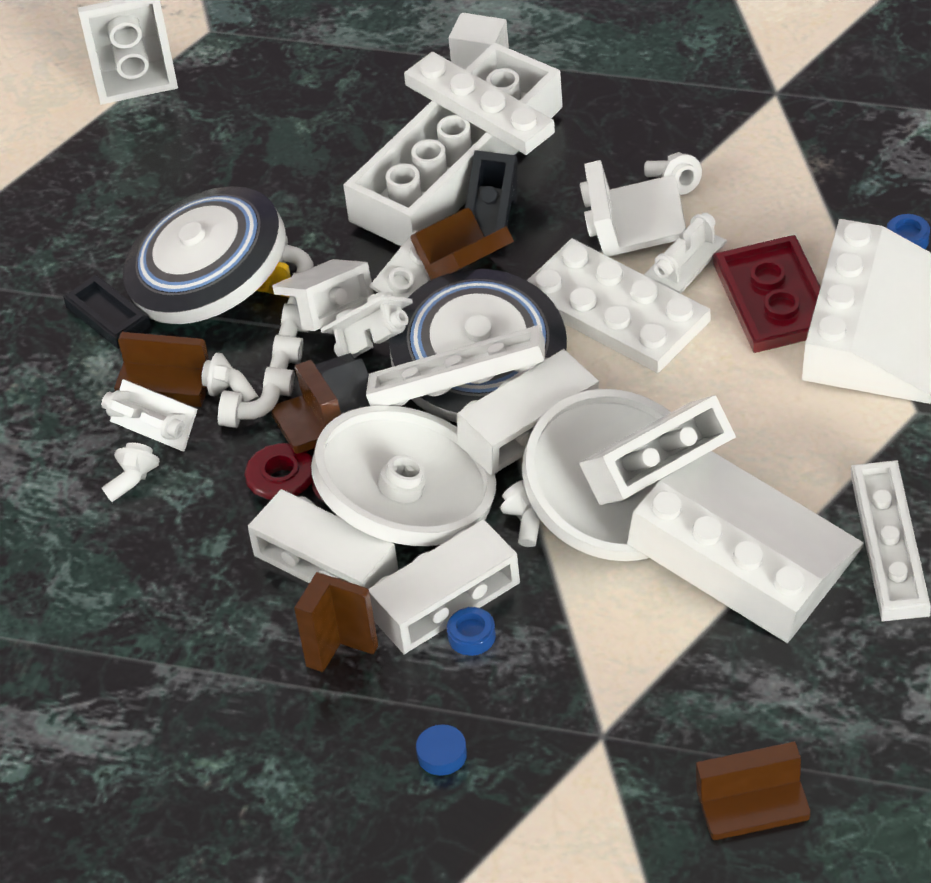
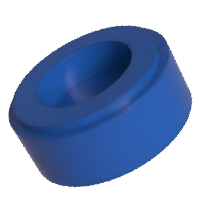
[887,214,930,249]
[447,607,496,656]
[416,724,467,776]

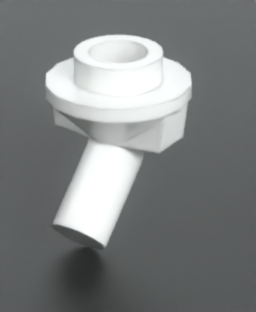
[644,152,702,195]
[202,353,259,402]
[102,443,160,502]
[500,480,540,547]

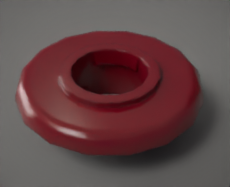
[244,443,313,499]

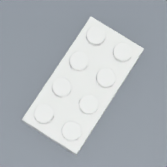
[527,238,711,373]

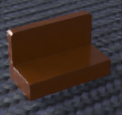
[410,208,514,280]
[114,332,209,407]
[271,360,341,454]
[294,572,378,672]
[696,741,810,840]

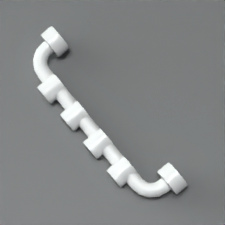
[218,236,314,428]

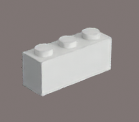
[457,349,599,476]
[579,395,736,505]
[248,489,398,589]
[368,519,520,654]

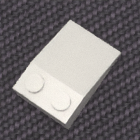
[78,0,178,105]

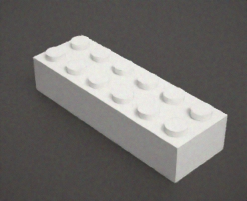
[343,42,563,246]

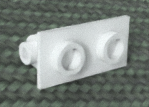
[644,213,727,294]
[369,230,430,298]
[320,292,413,358]
[101,379,198,451]

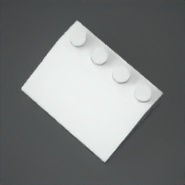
[802,219,931,404]
[627,451,864,644]

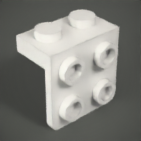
[580,160,686,257]

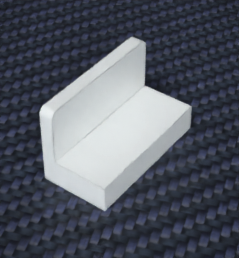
[272,259,374,331]

